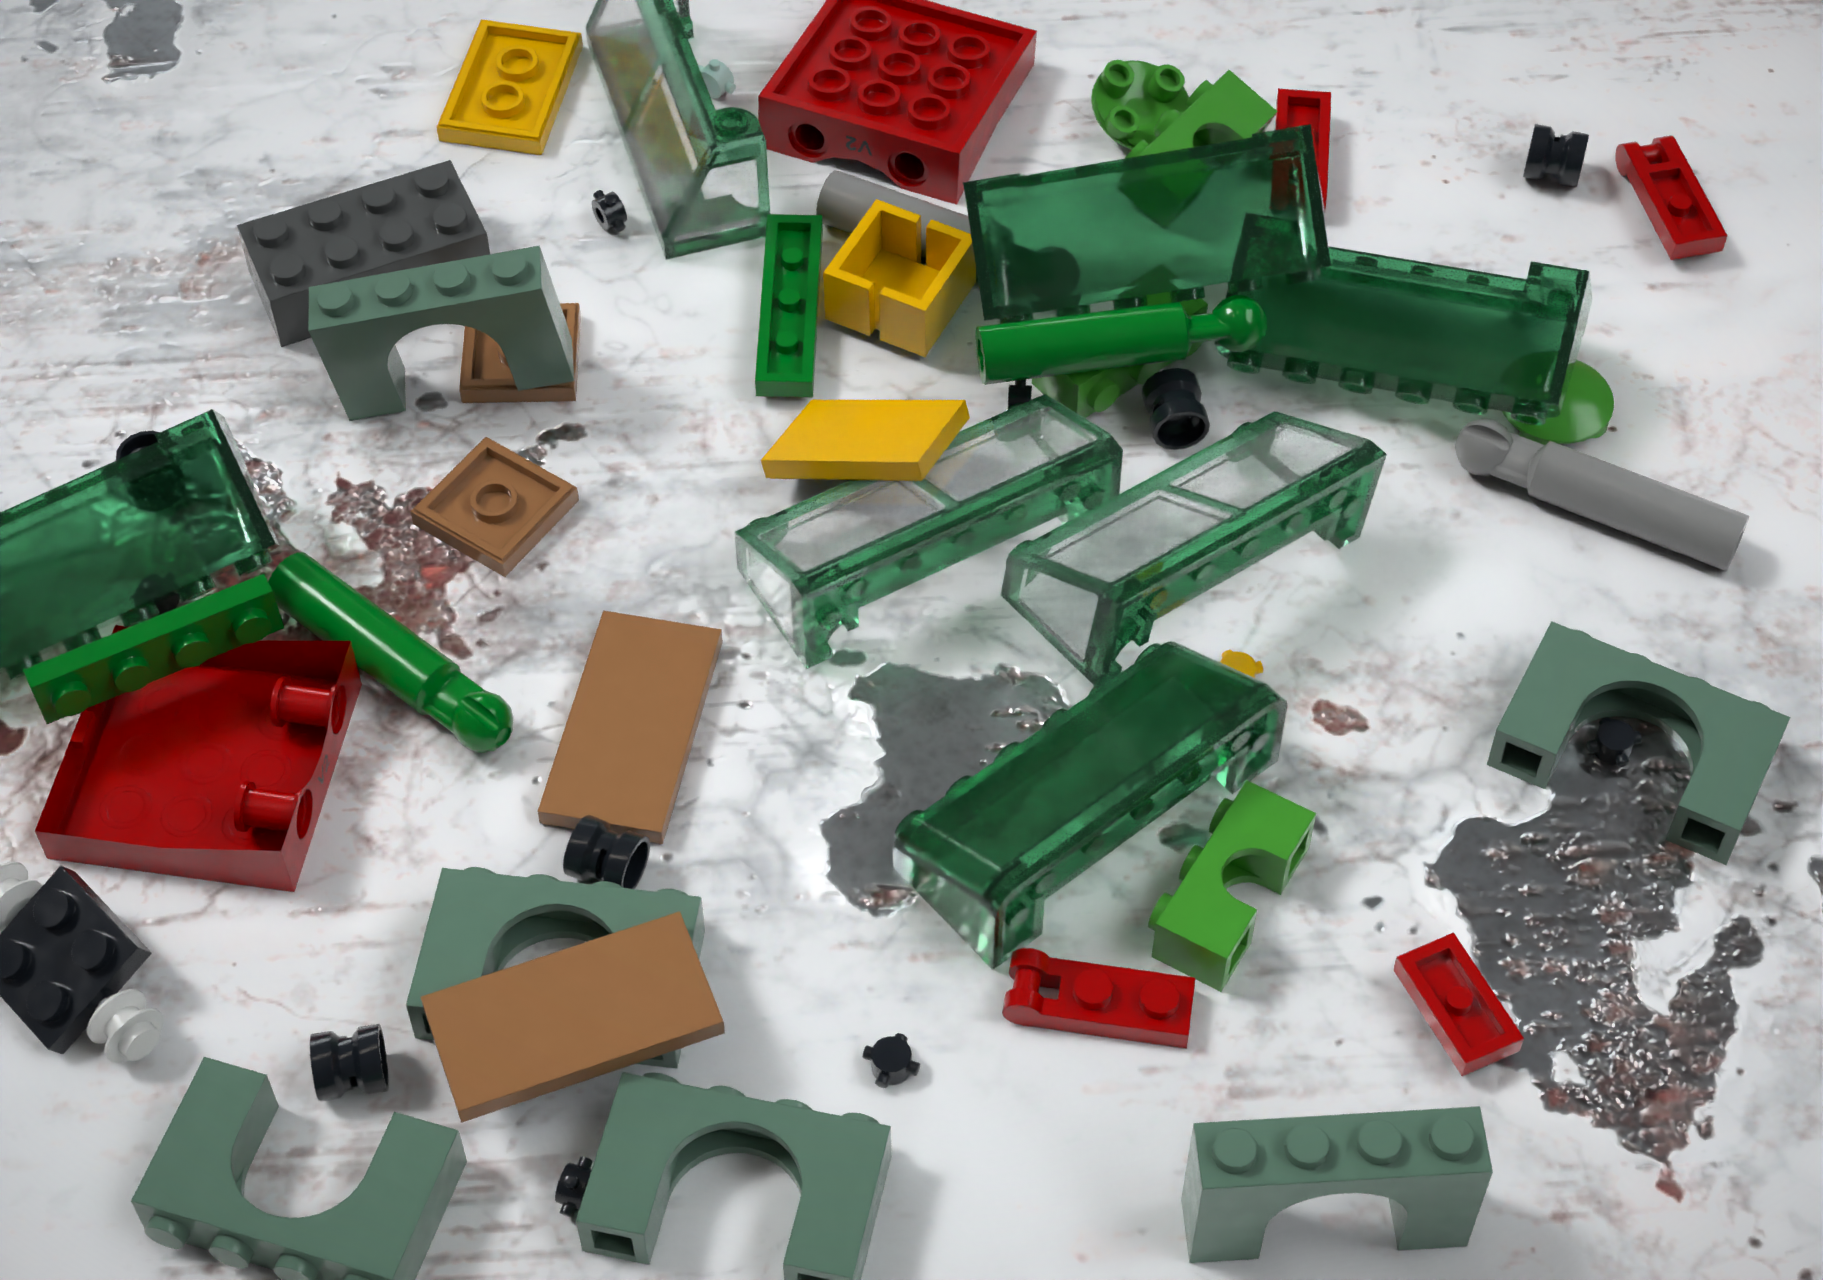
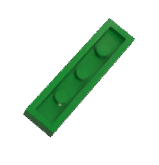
[755,214,823,397]
[23,574,284,724]

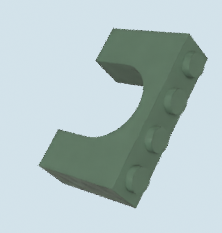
[308,245,575,421]
[1487,621,1791,865]
[406,867,705,1069]
[131,1057,467,1280]
[576,1072,892,1280]
[1181,1106,1493,1263]

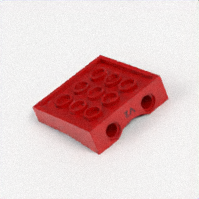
[758,0,1037,205]
[35,625,362,892]

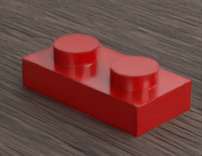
[1393,932,1524,1077]

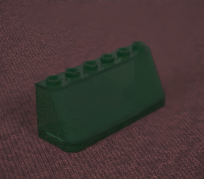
[963,124,1332,324]
[1214,214,1593,425]
[0,409,279,680]
[893,641,1288,970]

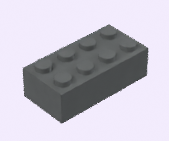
[237,160,490,347]

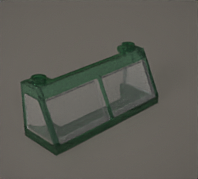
[585,0,770,259]
[734,394,1123,669]
[1000,411,1387,689]

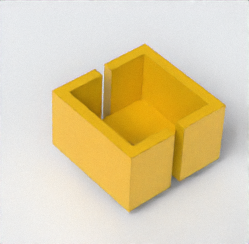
[823,199,977,357]

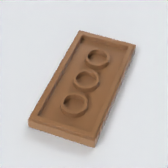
[537,610,723,844]
[420,911,725,1123]

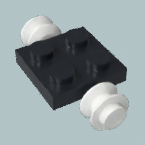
[0,862,164,1063]

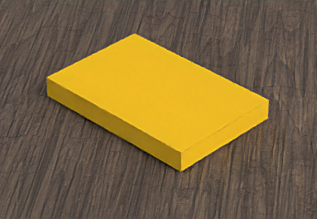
[436,19,583,155]
[761,399,970,481]

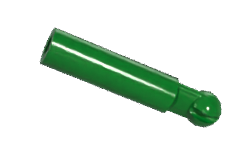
[975,295,1267,385]
[268,552,513,753]

